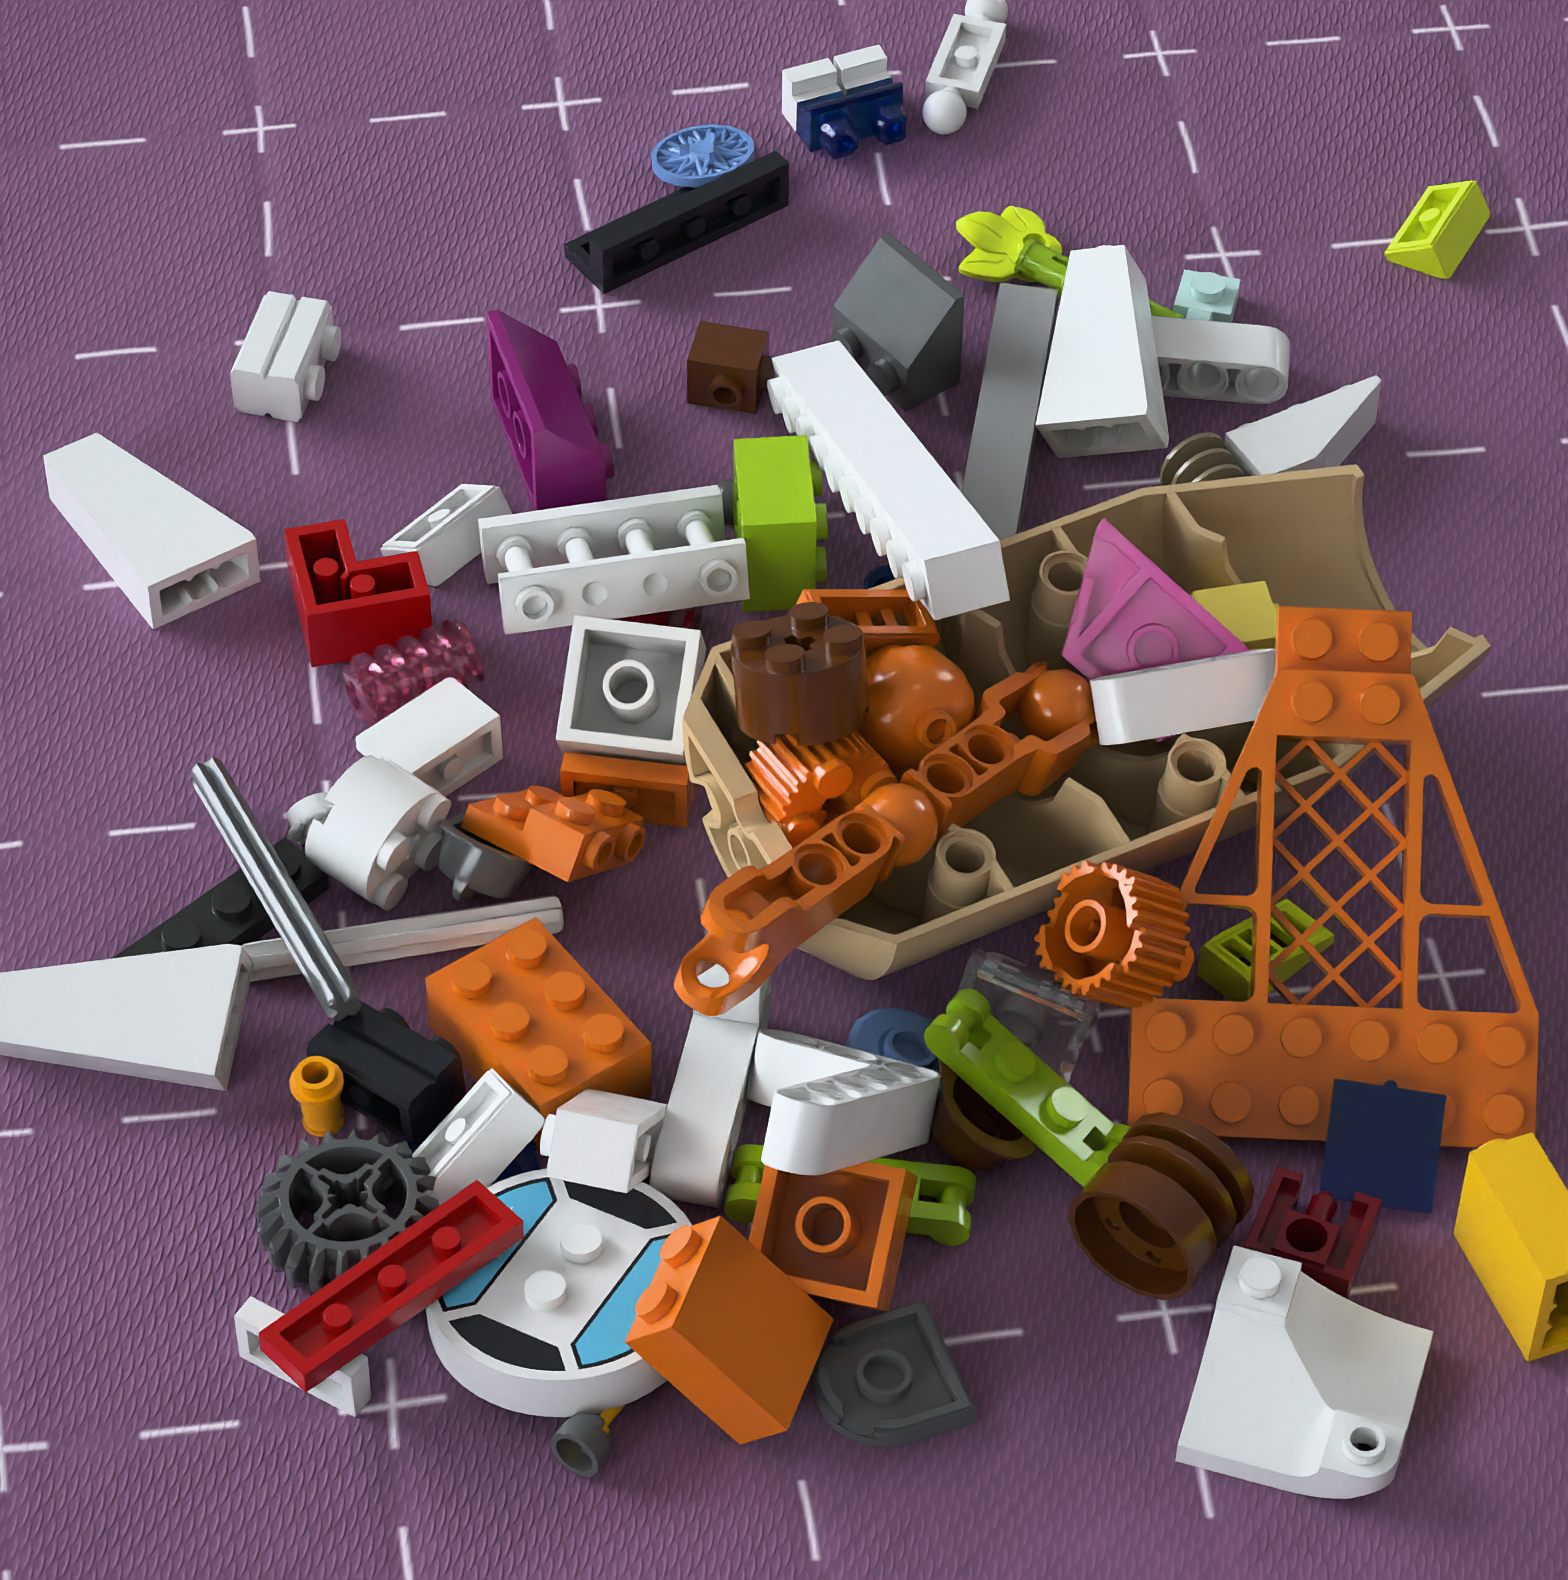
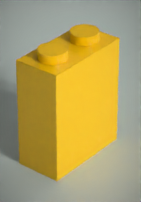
[1453,1132,1568,1362]

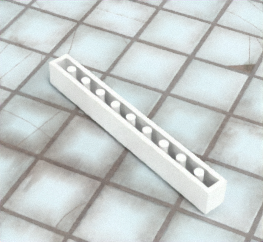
[767,340,1010,620]

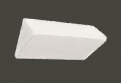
[380,484,512,587]
[413,1068,545,1205]

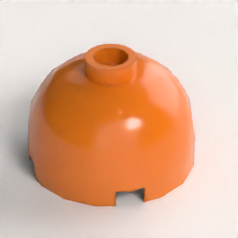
[857,642,975,775]

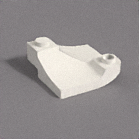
[1175,1245,1434,1499]

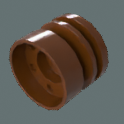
[1069,1112,1254,1300]

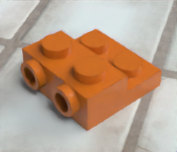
[461,785,646,882]

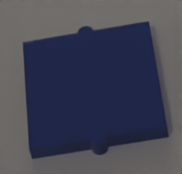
[1319,1079,1446,1214]

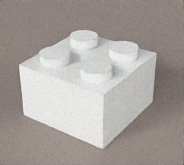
[556,615,706,766]

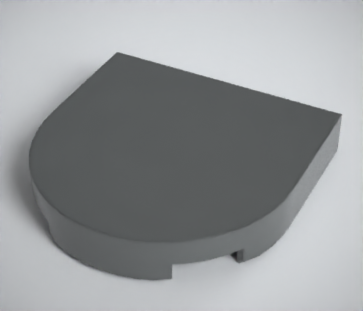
[813,1300,976,1447]

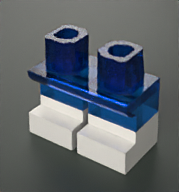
[782,44,907,159]

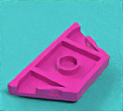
[1061,518,1251,742]

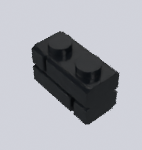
[306,1000,466,1145]

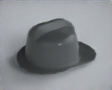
[438,811,535,902]

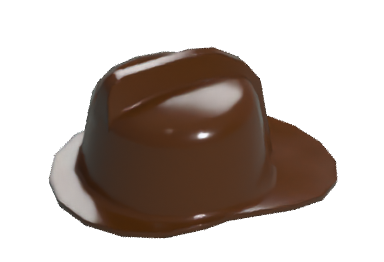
[931,1040,1037,1174]

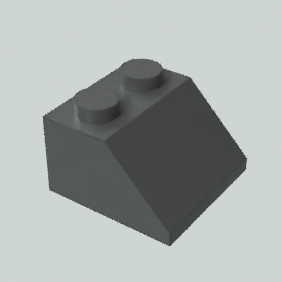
[831,233,965,412]

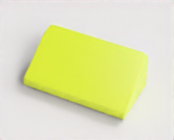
[1384,180,1490,279]

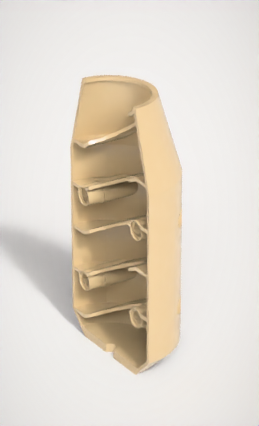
[682,464,1491,980]

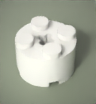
[305,755,451,911]

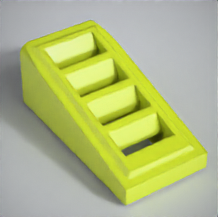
[1197,898,1335,1002]

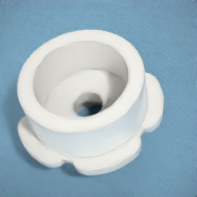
[286,792,334,845]

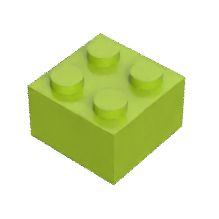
[734,435,828,612]

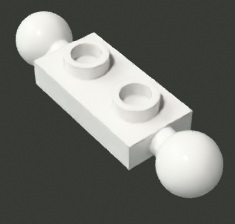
[922,0,1008,135]

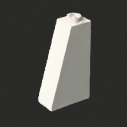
[1036,245,1169,458]
[43,433,261,629]
[0,944,254,1091]

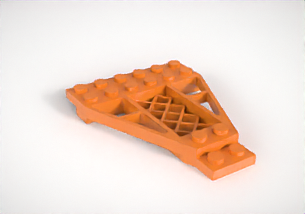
[1127,606,1539,1148]

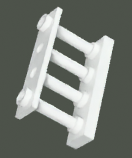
[478,485,750,635]

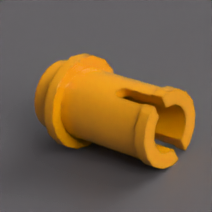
[289,1056,345,1137]

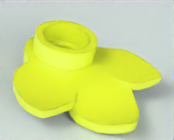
[956,206,1062,282]

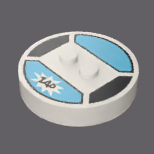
[426,1168,692,1417]

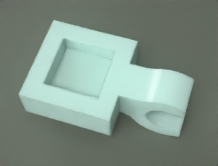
[1173,269,1241,323]

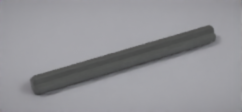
[190,757,361,1021]

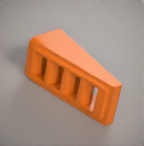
[796,589,940,658]

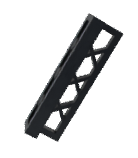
[564,151,789,294]

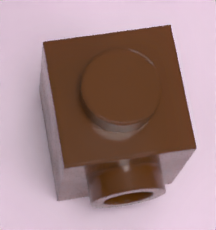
[687,321,775,414]

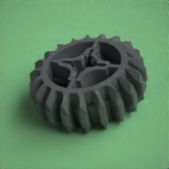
[256,1127,440,1294]

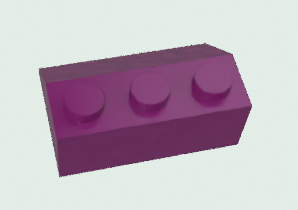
[486,310,614,511]

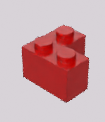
[284,519,434,667]

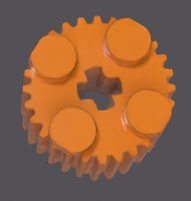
[743,731,899,848]
[1034,860,1194,1008]

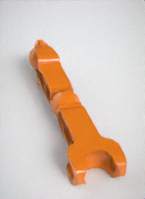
[674,661,1100,1016]

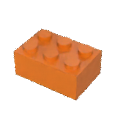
[425,917,652,1156]

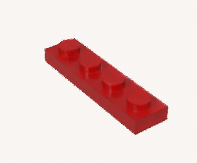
[259,1180,524,1393]

